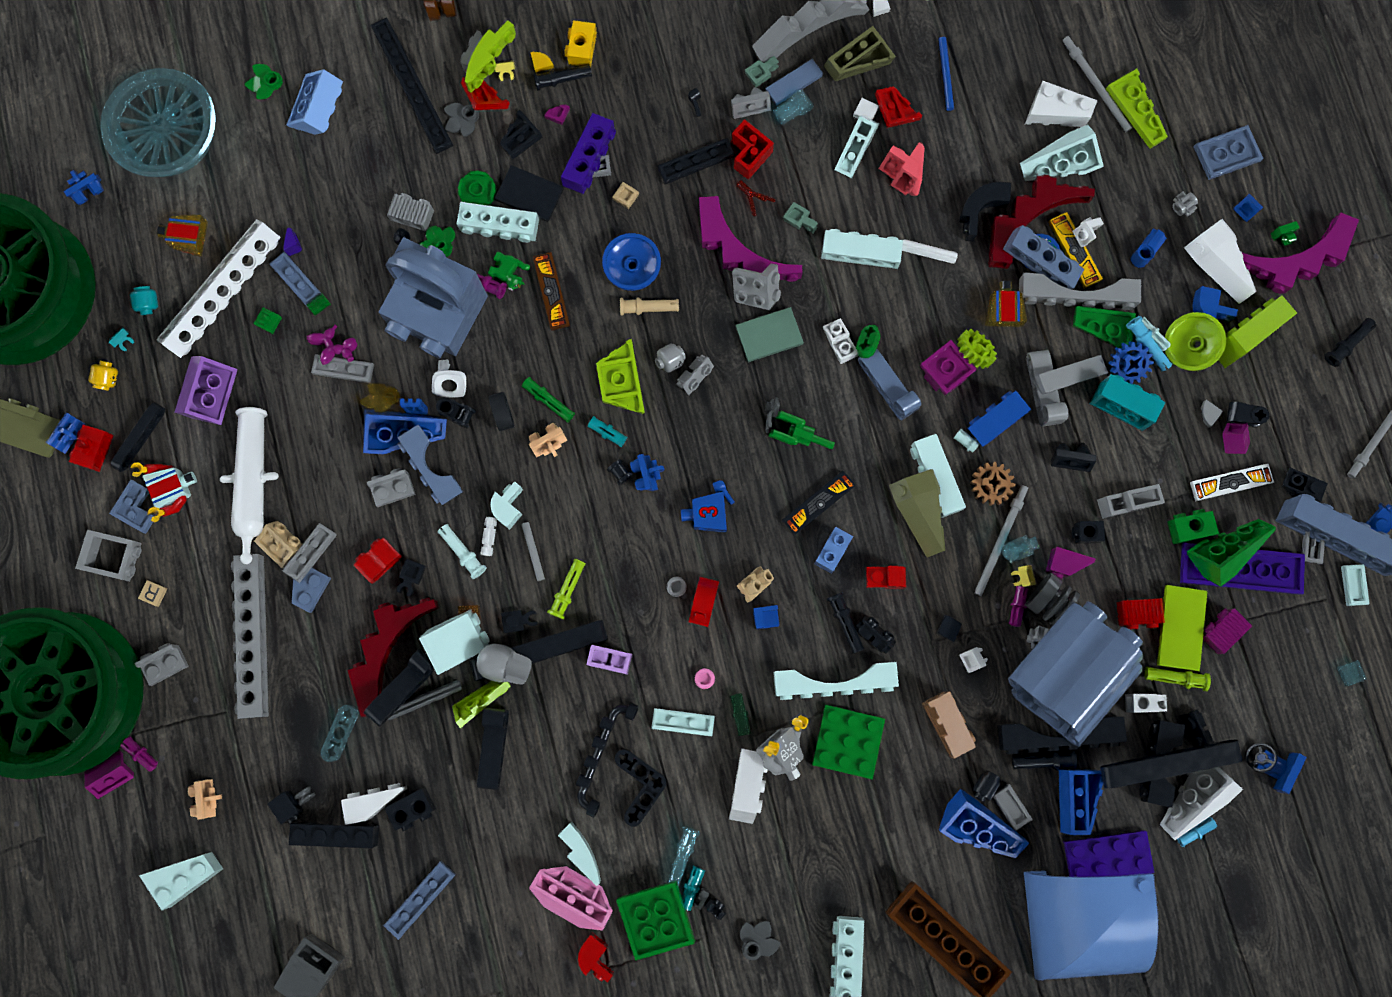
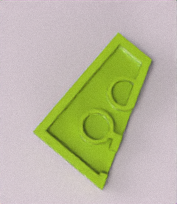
[452,681,511,728]

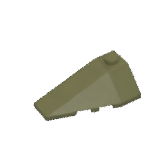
[889,469,945,557]

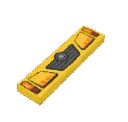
[1048,212,1103,289]

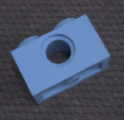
[814,527,853,574]

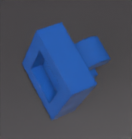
[1233,194,1263,222]

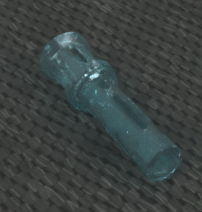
[667,826,700,888]

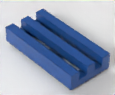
[400,399,428,415]

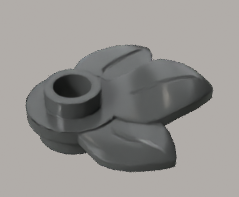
[444,103,479,137]
[764,397,780,434]
[740,921,780,960]

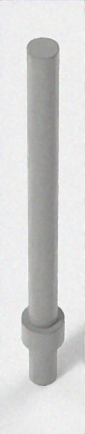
[1062,36,1132,133]
[1347,410,1392,479]
[974,485,1028,596]

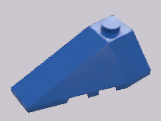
[363,409,447,454]
[939,789,1029,858]

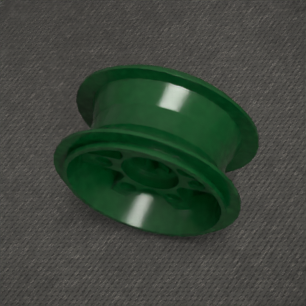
[0,193,96,365]
[0,608,144,779]

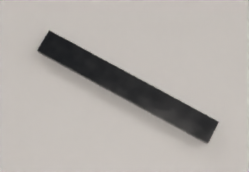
[370,17,453,154]

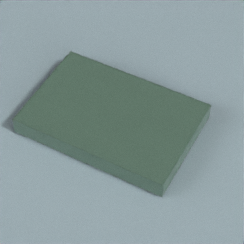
[736,307,804,362]

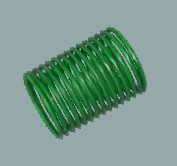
[306,294,331,316]

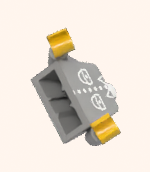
[756,715,808,781]

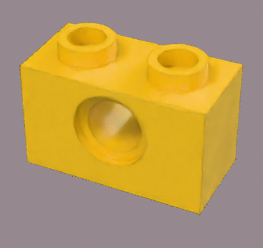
[565,20,597,67]

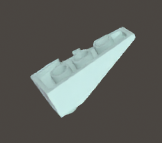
[1020,125,1104,181]

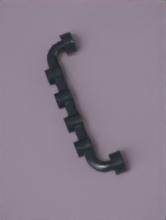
[576,703,639,818]

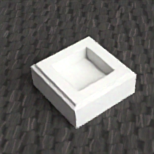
[853,98,879,120]

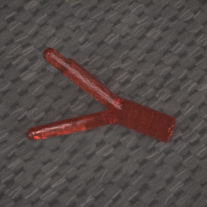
[736,180,775,216]

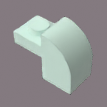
[491,482,523,530]

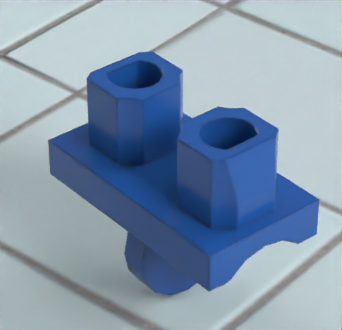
[63,170,104,205]
[46,413,85,454]
[630,454,665,491]

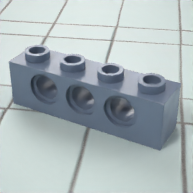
[1003,225,1084,289]

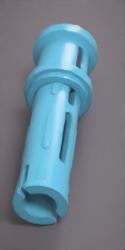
[1126,316,1172,371]

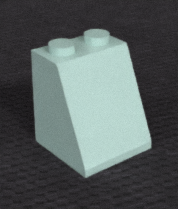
[419,610,489,675]

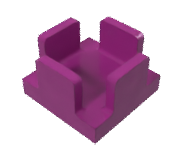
[920,340,977,395]

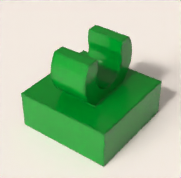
[1271,221,1299,246]
[254,307,282,334]

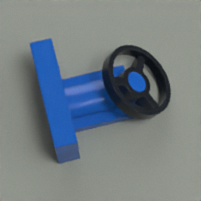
[1246,743,1307,794]

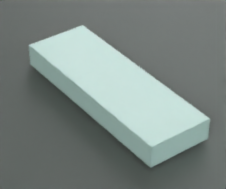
[652,708,715,736]

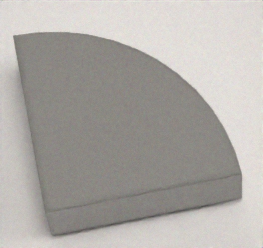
[1201,399,1223,428]

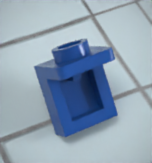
[1366,503,1392,533]

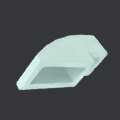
[558,822,601,886]

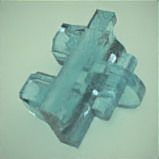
[1002,535,1039,563]

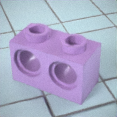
[586,645,632,675]

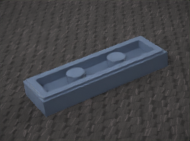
[765,59,823,106]
[270,252,322,306]

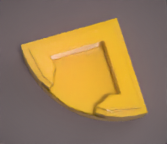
[531,52,554,72]

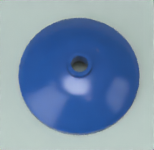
[602,233,661,291]

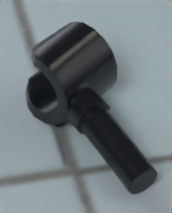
[688,88,701,117]

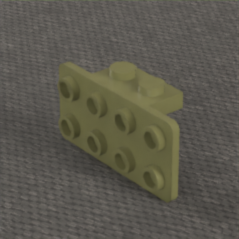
[0,398,61,458]

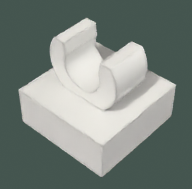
[959,647,987,673]

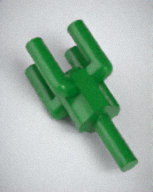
[769,411,835,449]

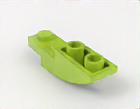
[465,20,516,93]

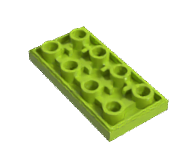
[1157,585,1207,671]

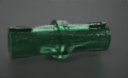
[730,693,751,736]

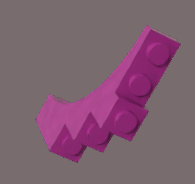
[699,196,803,282]
[1242,213,1359,294]

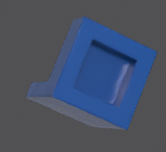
[753,605,779,630]

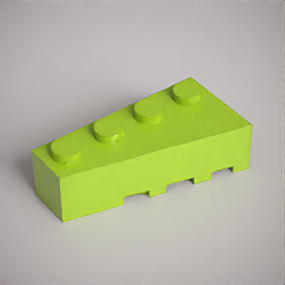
[1218,296,1297,368]

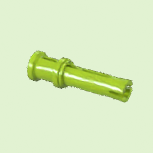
[547,559,586,620]
[1144,667,1211,692]

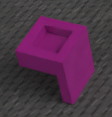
[1222,423,1250,454]

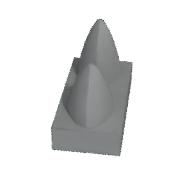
[731,87,771,119]

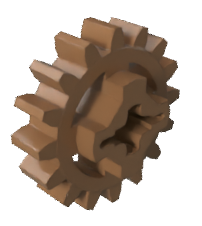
[970,462,1015,506]

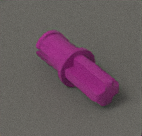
[1009,586,1029,627]
[121,737,158,772]

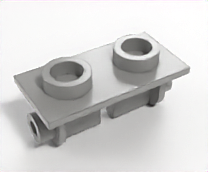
[676,355,714,395]

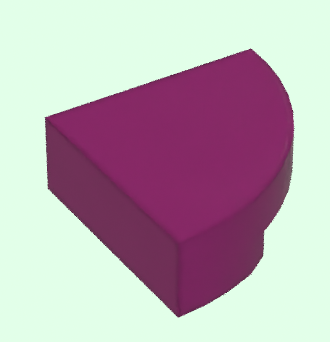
[544,105,570,125]

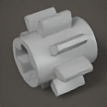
[1172,191,1198,217]
[1027,626,1049,649]

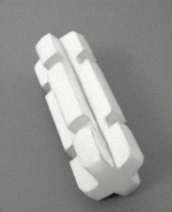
[481,517,497,556]

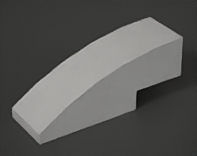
[1097,484,1165,519]

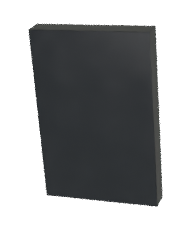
[495,165,564,222]

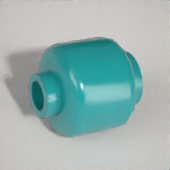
[129,286,159,315]

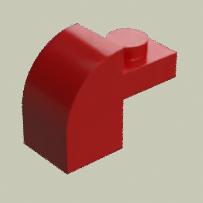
[866,566,906,589]
[689,577,719,627]
[578,932,614,983]

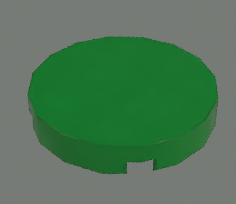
[458,171,496,206]

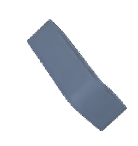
[858,348,921,421]

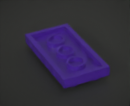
[1064,830,1155,877]

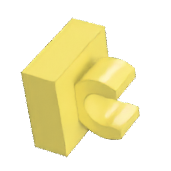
[495,60,515,81]
[1011,565,1036,587]

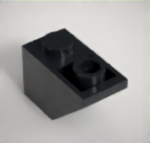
[1282,467,1328,502]

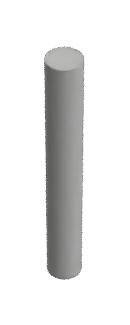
[521,522,545,581]

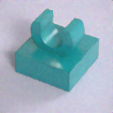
[108,326,134,351]

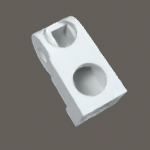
[1125,694,1167,713]

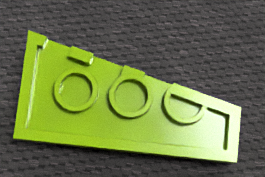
[1106,68,1168,149]

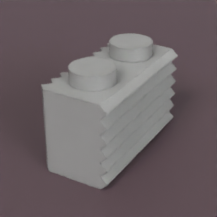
[387,193,434,231]

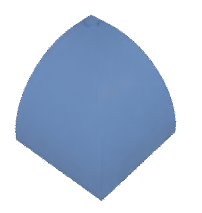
[1024,870,1158,980]

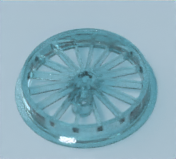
[101,68,216,177]

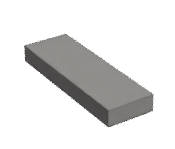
[311,354,374,383]
[282,523,337,583]

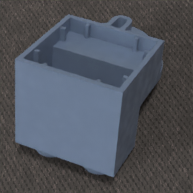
[378,237,488,358]

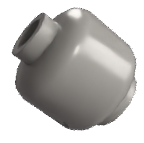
[655,343,685,373]

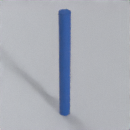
[939,37,954,111]

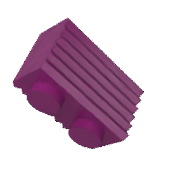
[1203,608,1252,654]

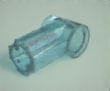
[773,89,814,125]

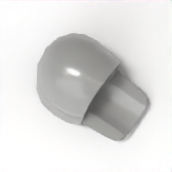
[476,644,532,684]

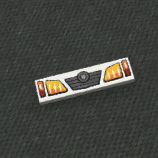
[1190,464,1274,501]

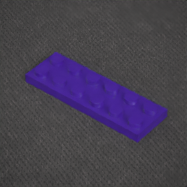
[1180,543,1305,595]

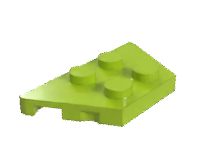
[596,339,645,414]

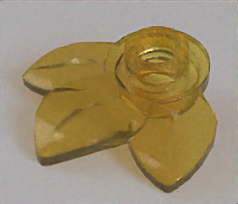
[360,384,400,412]

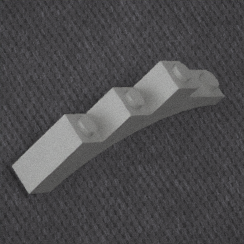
[752,0,869,62]

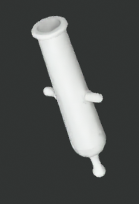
[220,407,279,564]

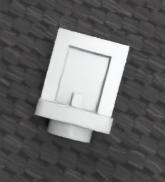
[1072,217,1104,247]

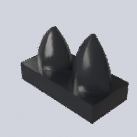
[1051,442,1096,472]

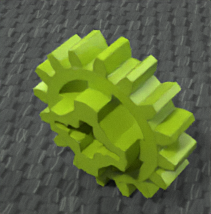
[957,329,997,369]

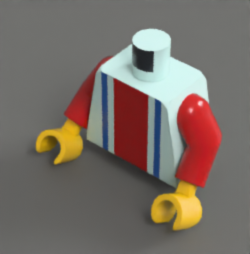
[130,463,197,522]

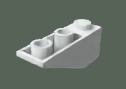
[341,783,407,825]

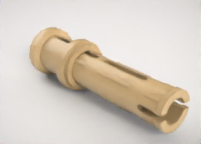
[620,297,679,316]

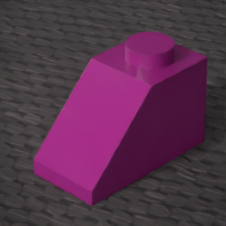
[1045,547,1096,579]

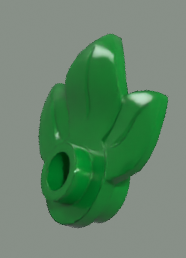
[245,64,283,100]
[419,226,455,257]

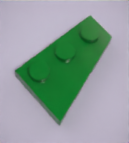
[1073,306,1136,353]

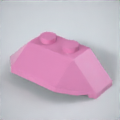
[529,866,613,931]

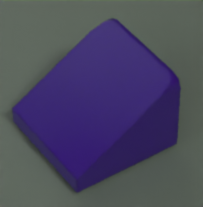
[283,227,302,256]

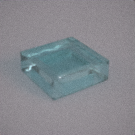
[1337,660,1367,686]

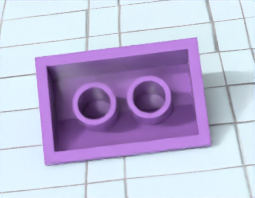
[174,356,238,425]

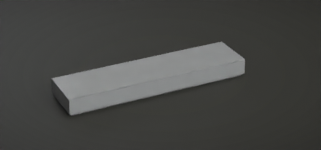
[1035,355,1108,395]

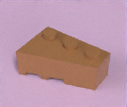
[922,691,976,759]

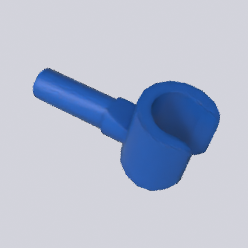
[712,480,735,505]

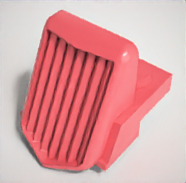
[879,142,925,196]

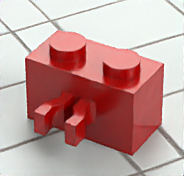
[69,425,114,472]

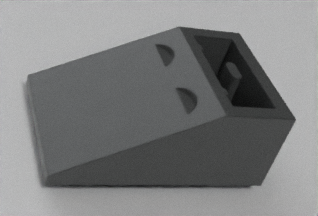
[274,933,345,997]

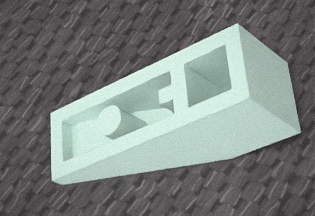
[834,115,879,178]

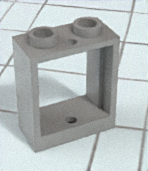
[75,530,141,582]

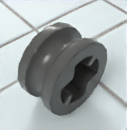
[294,786,316,806]

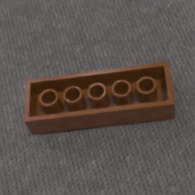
[885,881,1012,997]

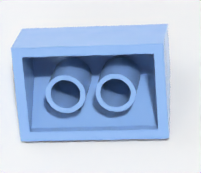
[287,69,343,135]

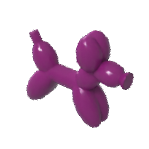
[307,325,357,365]

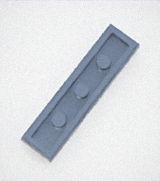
[383,861,456,940]

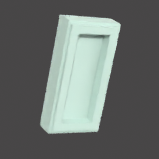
[1341,564,1369,606]

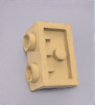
[254,521,302,568]

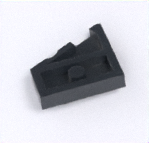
[500,110,543,160]

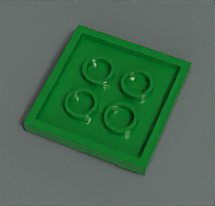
[812,705,885,780]
[616,881,695,961]

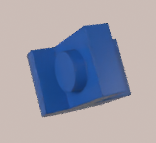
[1192,286,1238,323]

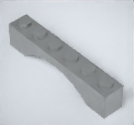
[1019,273,1141,310]

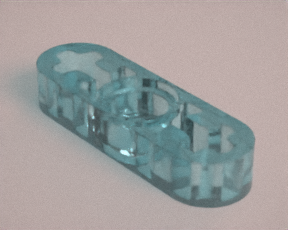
[321,705,358,762]

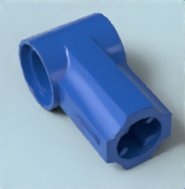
[1131,229,1167,268]

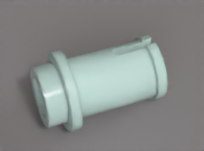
[954,429,980,453]

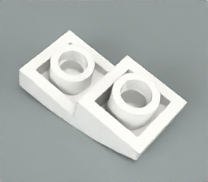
[823,318,858,364]

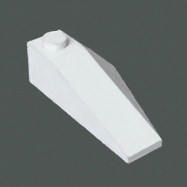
[1184,219,1256,304]
[1160,767,1243,840]

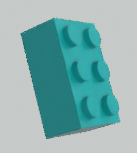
[1089,374,1166,431]

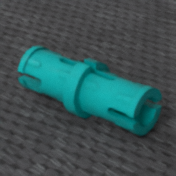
[587,416,627,447]
[682,866,706,911]

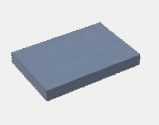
[1193,125,1263,180]

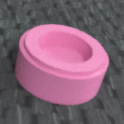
[695,669,715,689]

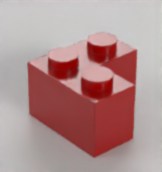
[732,119,774,180]

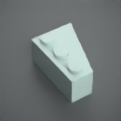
[139,852,223,910]

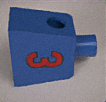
[681,492,727,532]

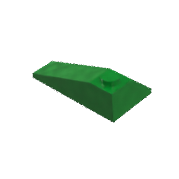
[1187,519,1276,587]

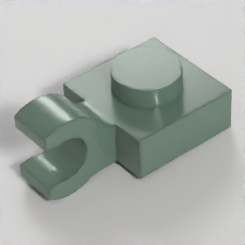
[745,56,779,87]
[783,202,818,234]

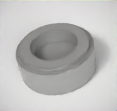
[667,577,687,597]

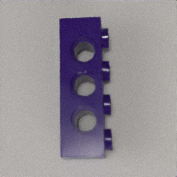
[561,113,616,194]

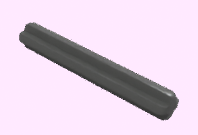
[388,680,462,720]

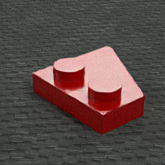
[461,77,510,110]
[875,86,922,128]

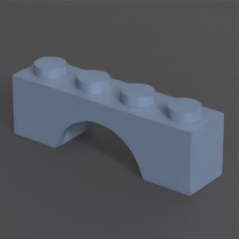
[397,425,463,505]

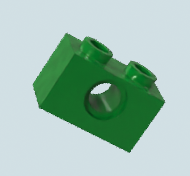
[1167,509,1219,545]

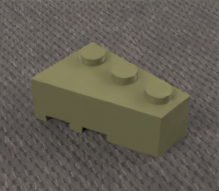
[824,26,896,81]

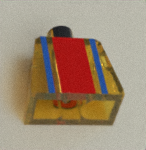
[157,215,208,257]
[985,281,1027,327]

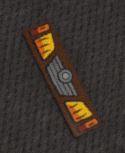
[533,252,570,331]

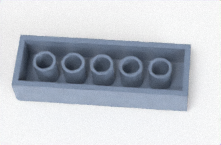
[1276,494,1392,576]

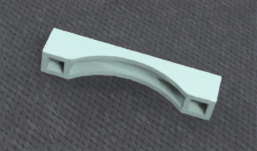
[773,662,899,700]

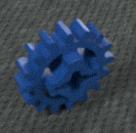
[1108,341,1154,384]

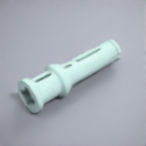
[438,524,487,579]

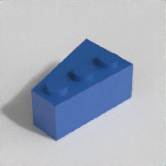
[968,390,1031,447]
[1059,770,1103,835]

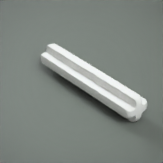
[902,239,958,263]

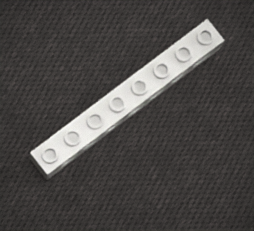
[156,219,281,358]

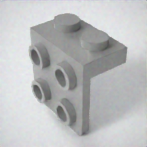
[732,263,781,310]

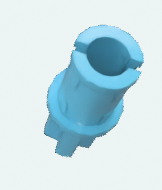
[1176,817,1217,847]

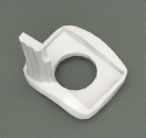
[432,360,466,397]

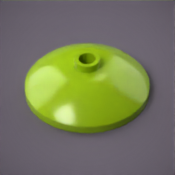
[1165,312,1226,371]

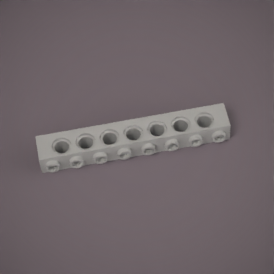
[231,554,269,719]

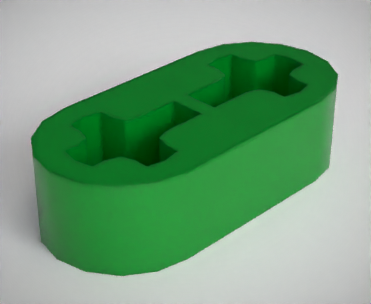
[856,325,881,358]

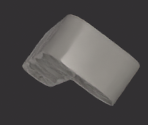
[1026,350,1068,427]

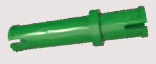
[521,377,575,423]

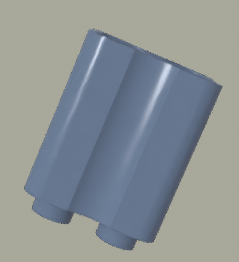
[1008,602,1143,747]

